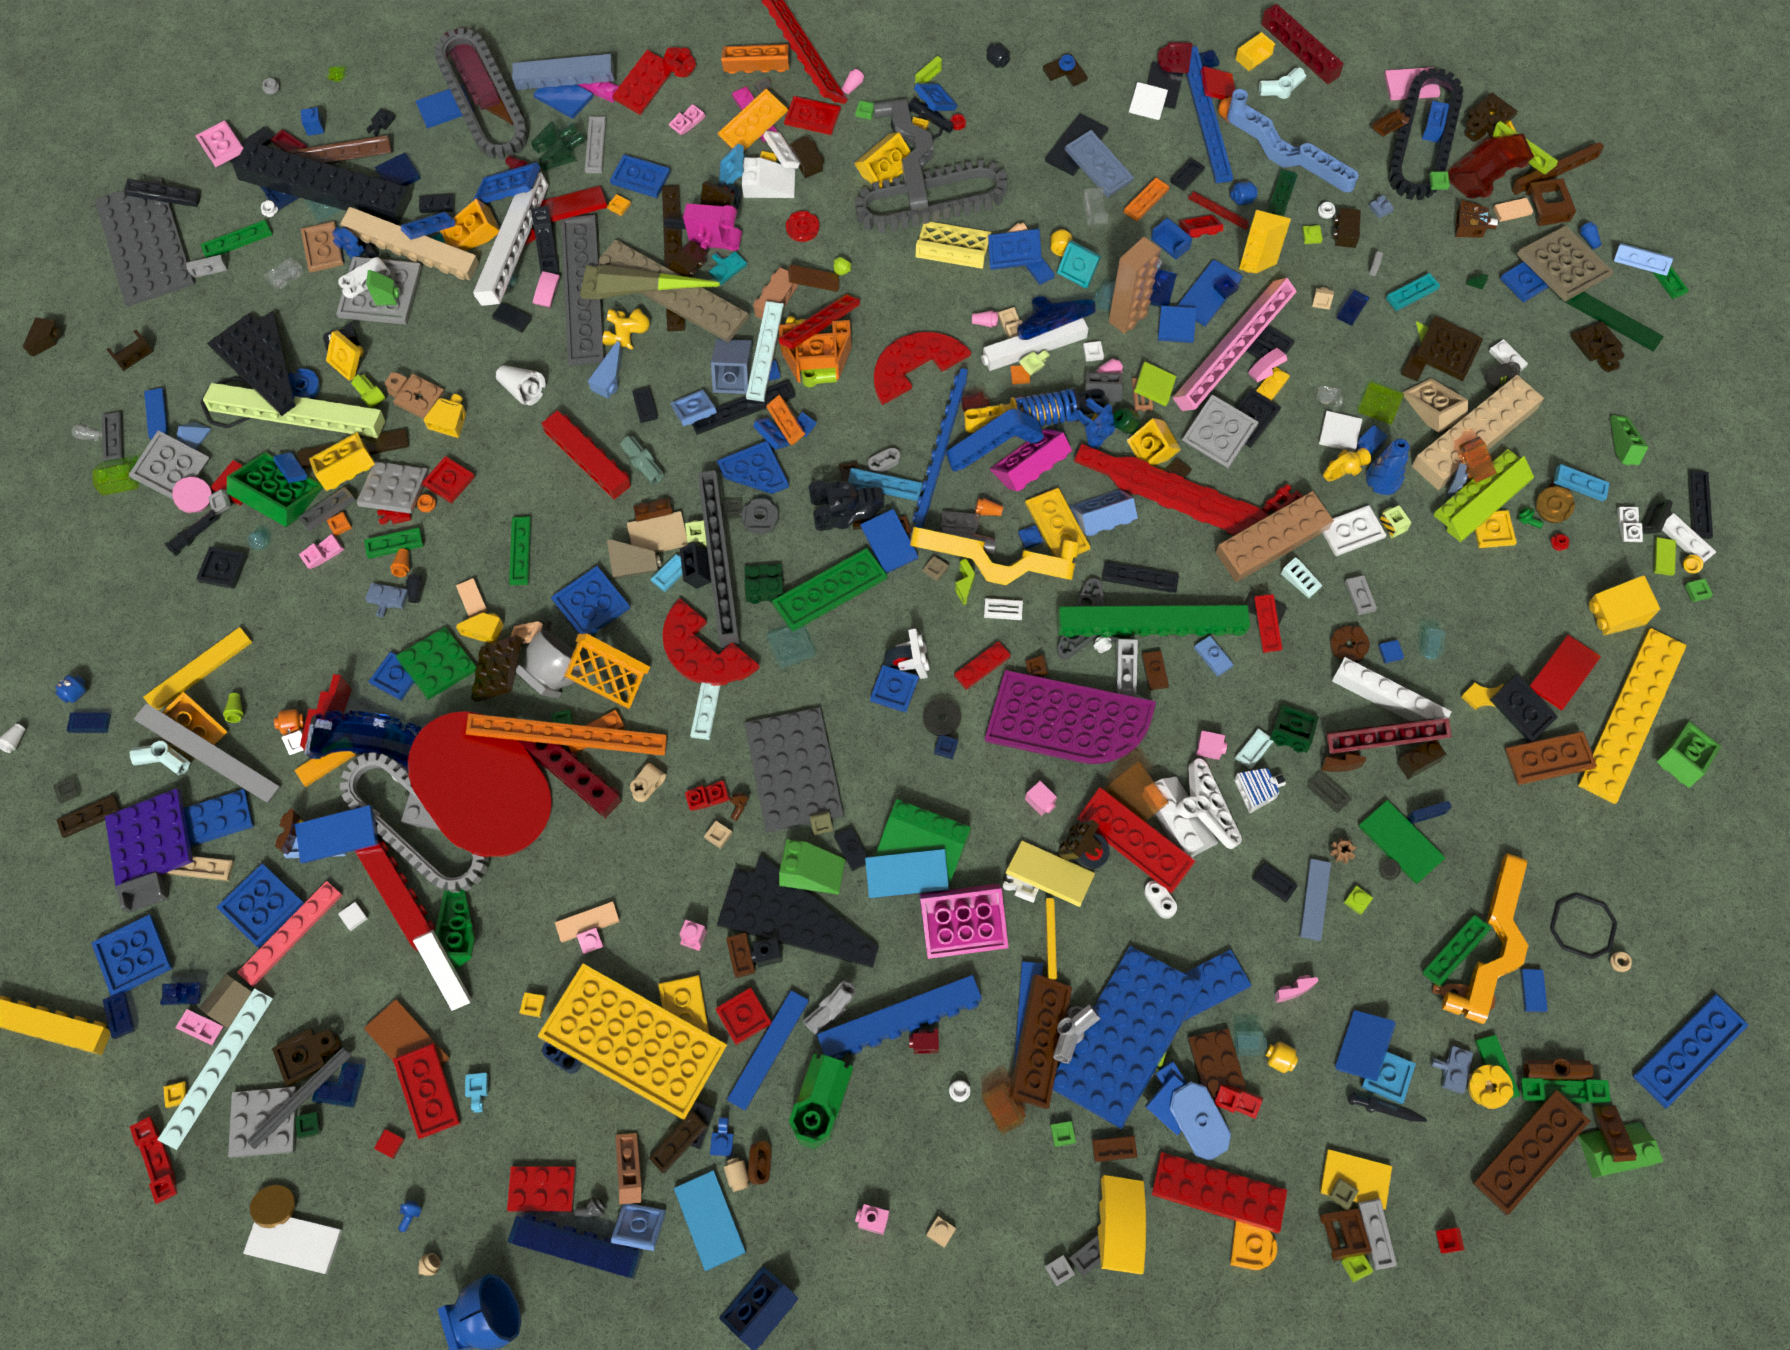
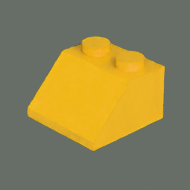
[1127,418,1181,466]

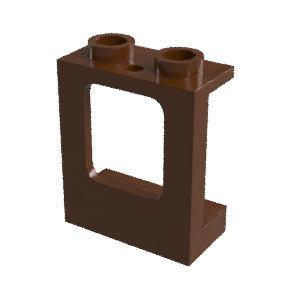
[1525,178,1576,226]

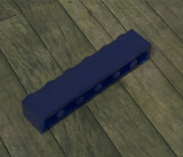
[507,1214,643,1280]

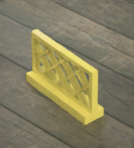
[916,222,991,269]

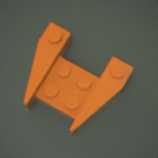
[779,320,852,382]

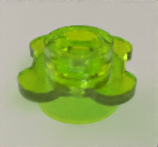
[327,66,345,82]

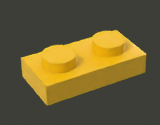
[1256,367,1290,401]

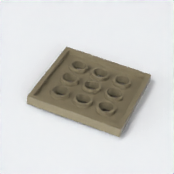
[1517,226,1614,302]

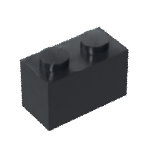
[680,542,712,589]

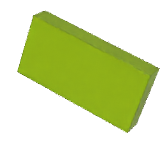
[915,56,942,86]
[1654,537,1676,576]

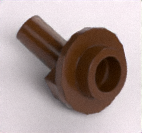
[730,793,750,821]

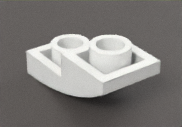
[1617,507,1643,542]

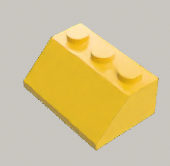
[854,132,911,189]
[309,432,375,491]

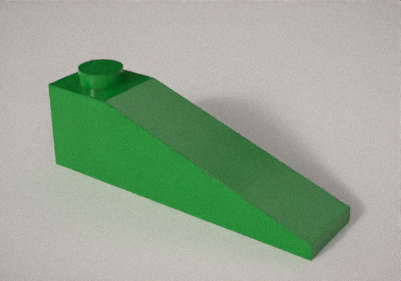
[435,889,475,969]

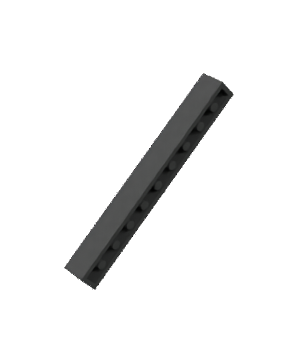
[698,470,740,648]

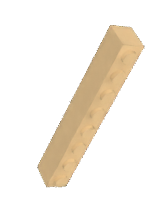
[340,207,479,280]

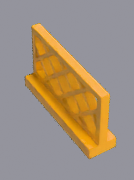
[564,634,650,709]

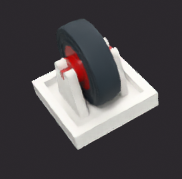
[884,629,930,679]

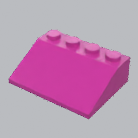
[919,883,1008,959]

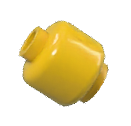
[1050,229,1073,256]
[1265,1041,1299,1073]

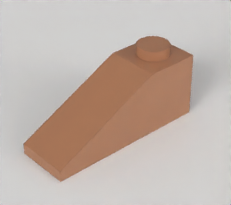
[615,1133,641,1205]

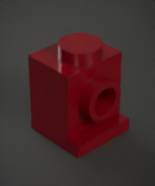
[909,1029,939,1054]

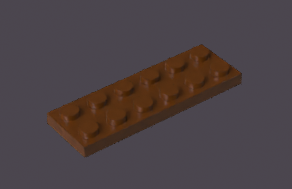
[1009,974,1072,1109]
[1472,1090,1591,1215]

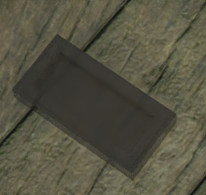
[1307,773,1352,814]

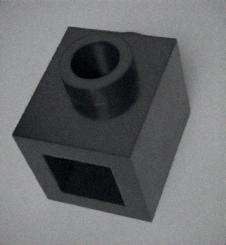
[750,938,782,968]

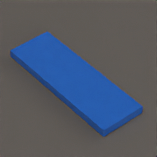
[1632,994,1749,1109]

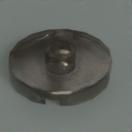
[923,698,961,736]

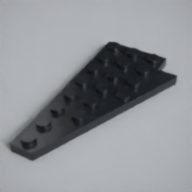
[207,311,296,417]
[717,856,879,968]

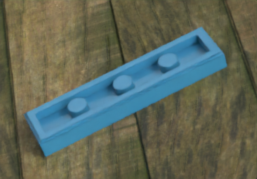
[848,468,922,501]

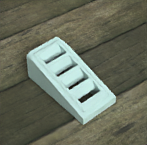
[1281,557,1322,598]

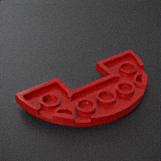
[874,332,971,405]
[662,599,760,686]

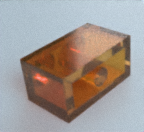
[1458,436,1497,483]
[981,1083,1026,1136]

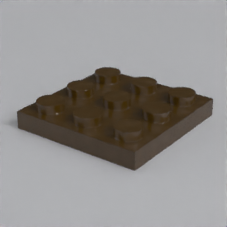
[1414,316,1483,382]
[471,635,522,702]

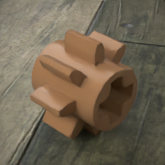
[1330,838,1356,864]

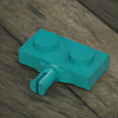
[709,252,747,285]

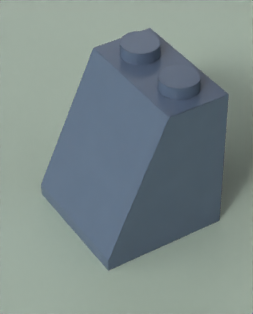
[711,339,752,394]

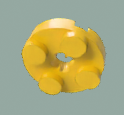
[1468,1065,1513,1109]

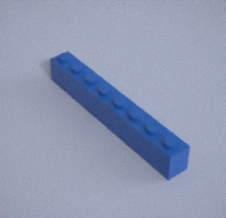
[817,975,982,1060]

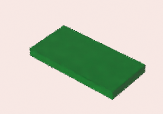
[1358,800,1445,885]

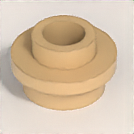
[1610,951,1632,972]

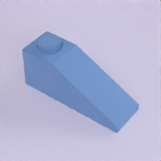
[588,341,623,399]

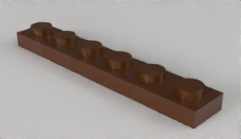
[287,135,392,164]
[1512,142,1604,195]

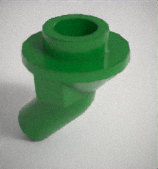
[1517,507,1544,529]

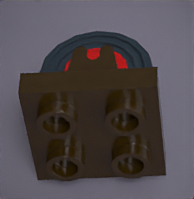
[1057,820,1109,869]

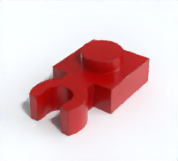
[377,509,411,524]

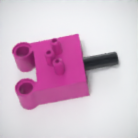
[664,203,742,251]

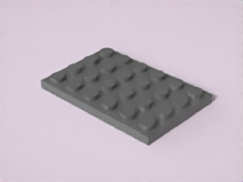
[744,707,844,833]

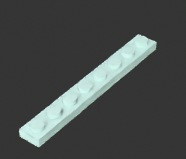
[157,988,273,1150]

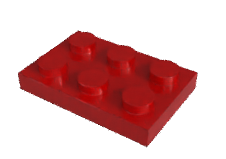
[507,1167,576,1212]

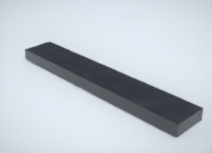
[691,380,796,435]

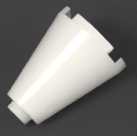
[496,365,546,406]

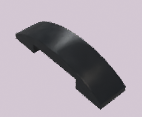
[531,206,559,275]

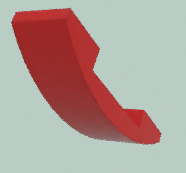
[129,1116,178,1204]

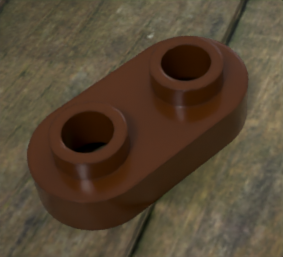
[748,1140,771,1185]

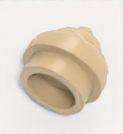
[418,1253,441,1276]

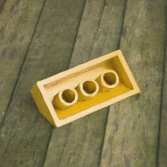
[1239,210,1291,273]

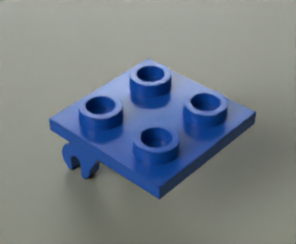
[1074,398,1115,449]

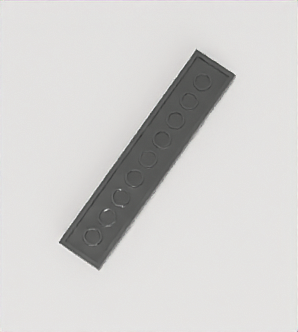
[561,215,604,366]

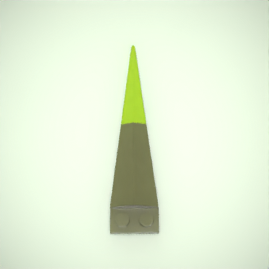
[580,265,720,300]

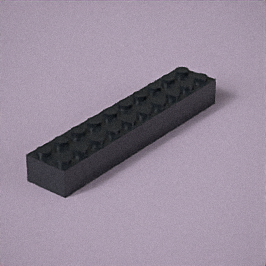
[233,141,411,225]

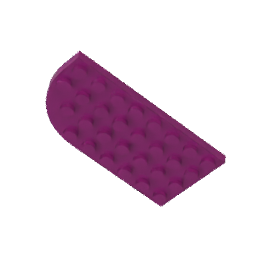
[985,670,1156,764]

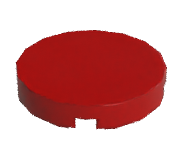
[786,211,819,242]

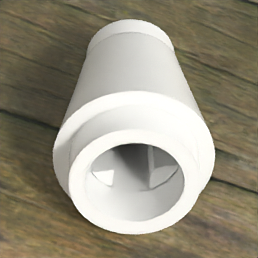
[0,724,26,753]

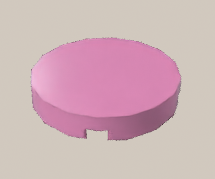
[172,477,211,513]

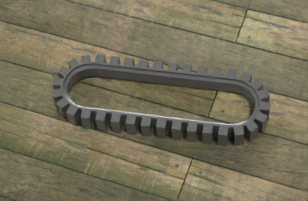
[435,28,528,160]

